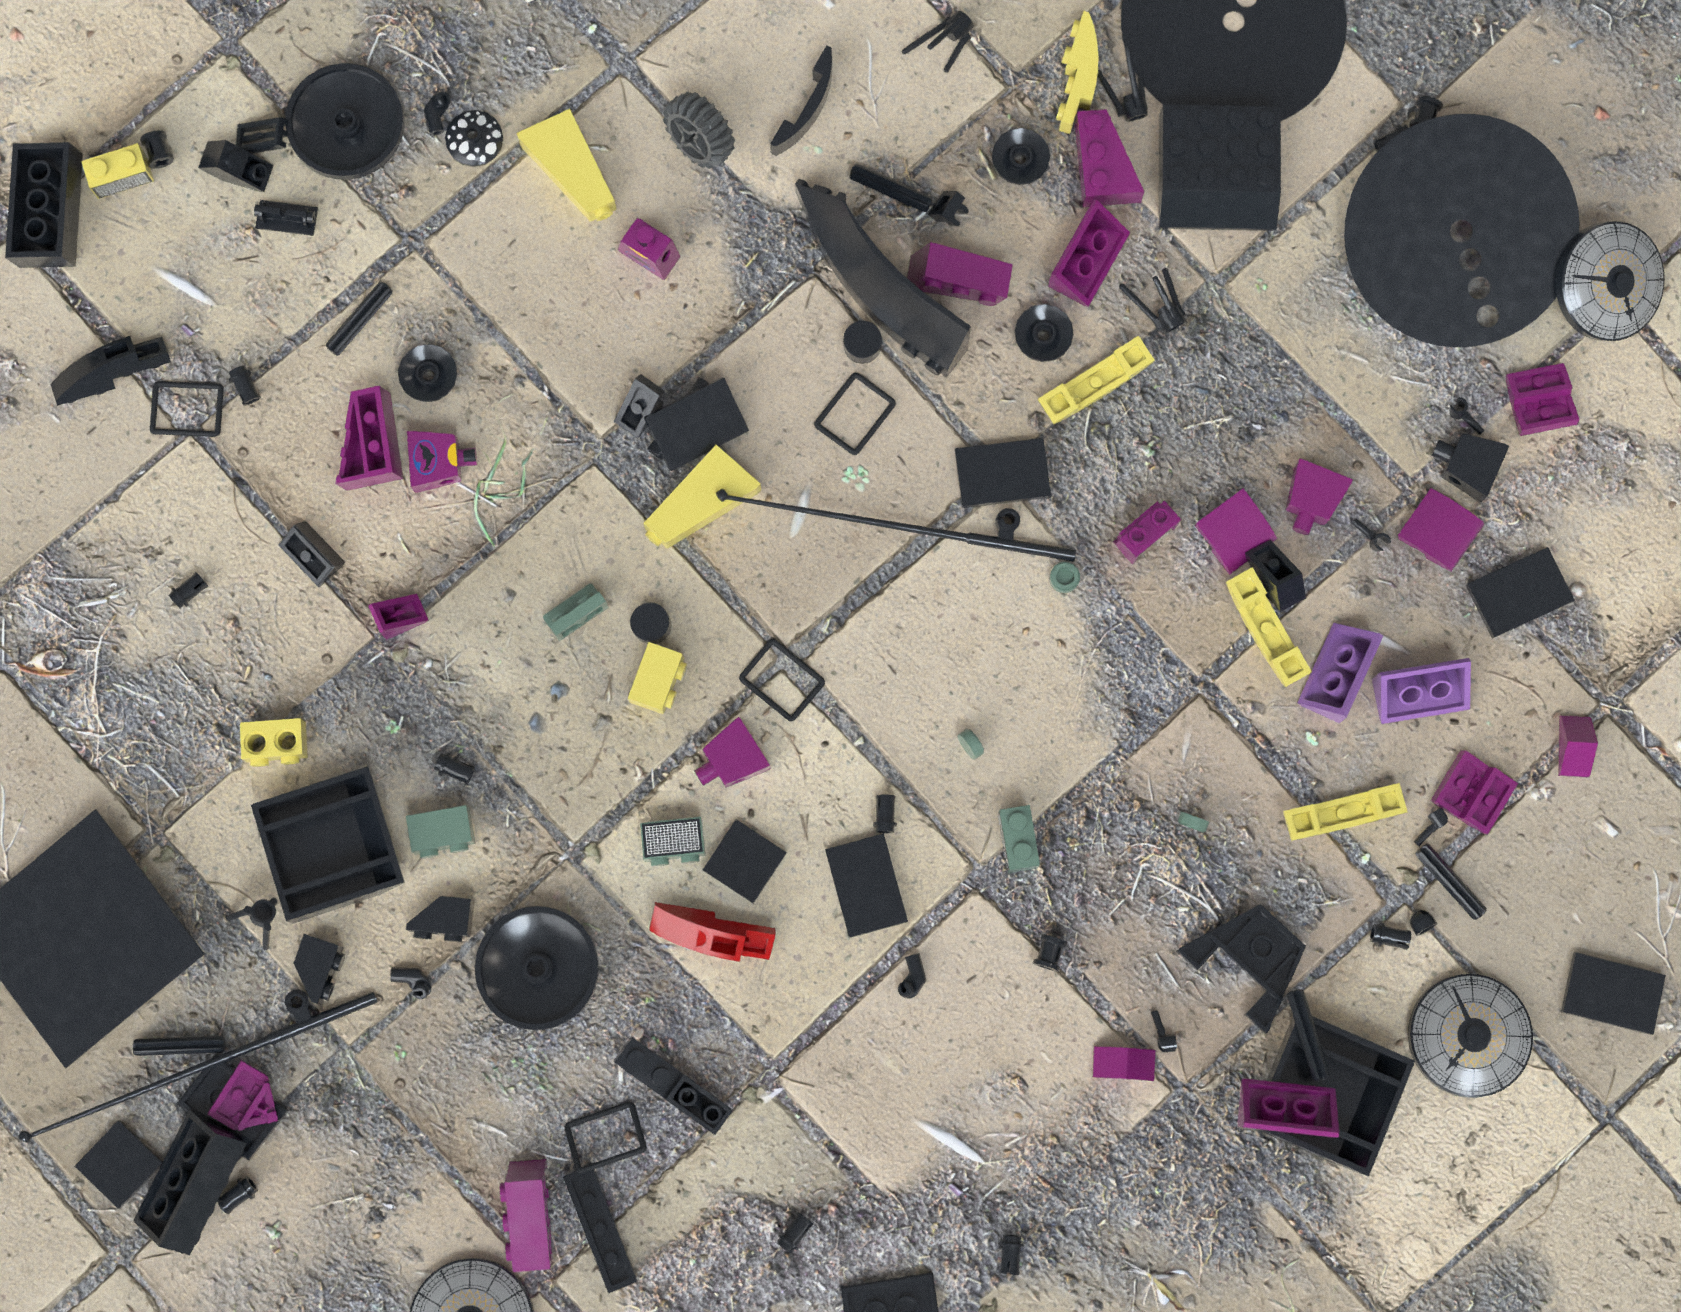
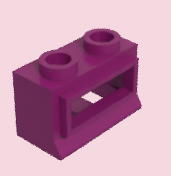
[1113,500,1181,565]

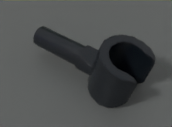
[1449,397,1485,435]
[1351,518,1391,552]
[1414,808,1448,847]
[1151,1010,1177,1052]

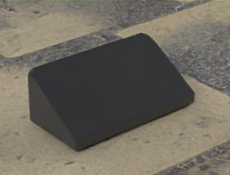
[278,521,345,587]

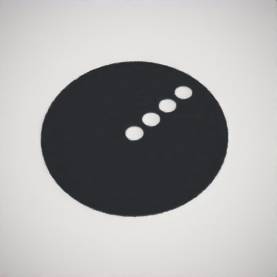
[1121,0,1347,121]
[1344,114,1580,347]

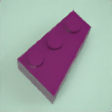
[1074,109,1145,207]
[907,242,1013,306]
[335,385,404,491]
[500,1159,553,1272]

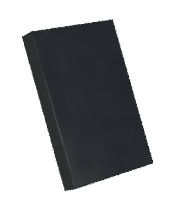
[644,377,749,471]
[955,438,1051,508]
[1465,547,1575,639]
[825,833,908,938]
[1561,952,1666,1035]
[176,1054,289,1161]
[840,1272,939,1312]

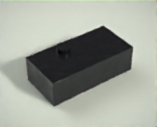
[5,142,83,268]

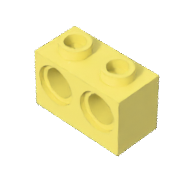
[240,718,308,767]

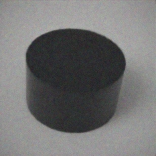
[843,321,882,364]
[630,603,672,644]

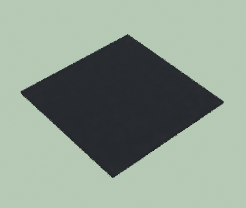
[0,809,205,1068]

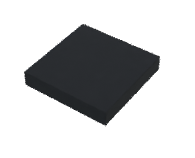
[703,819,787,904]
[74,1120,163,1209]

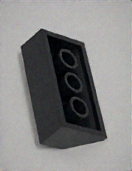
[133,1109,246,1255]

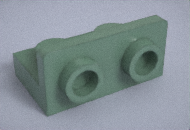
[543,584,609,642]

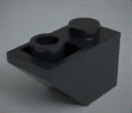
[198,140,274,192]
[406,896,475,942]
[293,934,345,1005]

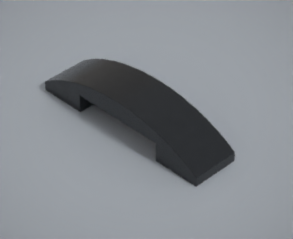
[770,45,832,156]

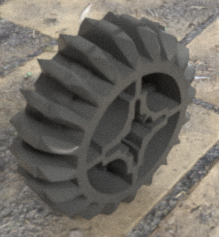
[663,91,735,169]

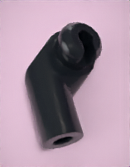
[424,91,451,136]
[898,953,926,999]
[390,967,432,1000]

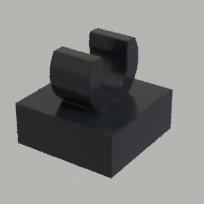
[928,191,969,226]

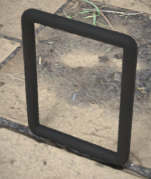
[814,372,896,455]
[150,381,224,437]
[739,639,825,721]
[564,1102,647,1173]

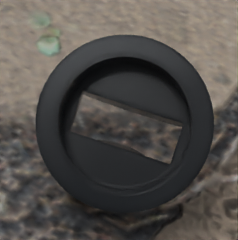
[1410,910,1438,936]

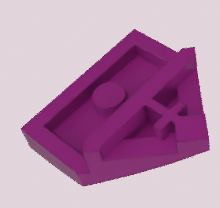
[208,1060,278,1130]

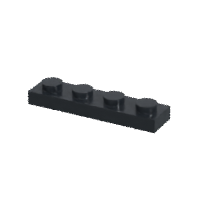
[563,1169,638,1294]

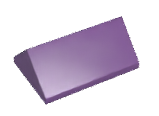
[1297,623,1383,723]
[1372,658,1471,724]

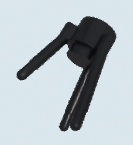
[902,10,974,73]
[1097,47,1148,122]
[1119,268,1187,333]
[225,898,278,950]

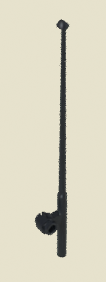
[716,489,1076,562]
[18,989,378,1143]

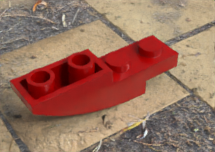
[649,902,776,962]

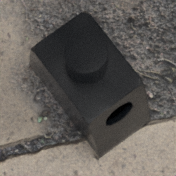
[1431,433,1509,502]

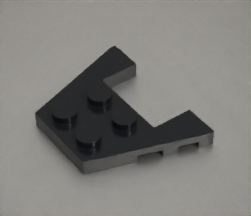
[1176,904,1306,1034]

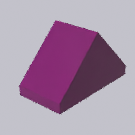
[368,594,429,640]
[1558,715,1598,778]
[1092,1046,1156,1081]

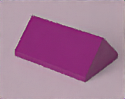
[1048,200,1130,307]
[1237,1078,1339,1137]

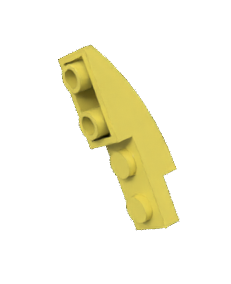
[1056,11,1098,134]

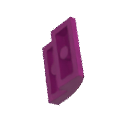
[1506,363,1580,436]
[1195,488,1277,575]
[1398,488,1484,572]
[1430,750,1518,835]

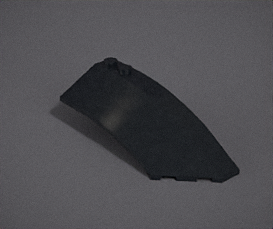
[795,179,971,378]

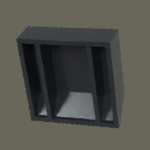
[1159,104,1281,231]
[251,766,405,924]
[1256,1016,1415,1177]

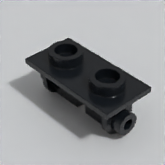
[254,200,318,236]

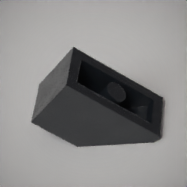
[1245,540,1306,612]

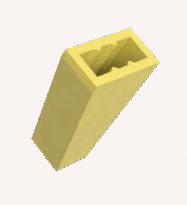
[516,109,617,222]
[643,445,761,549]

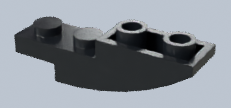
[50,336,171,406]
[613,1036,733,1135]

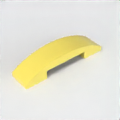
[1038,336,1155,424]
[1226,567,1312,687]
[1283,783,1408,841]

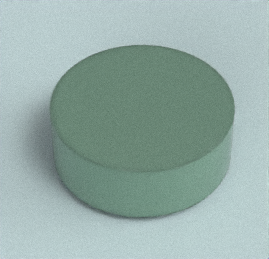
[1050,562,1080,593]
[957,729,984,760]
[1178,811,1209,833]

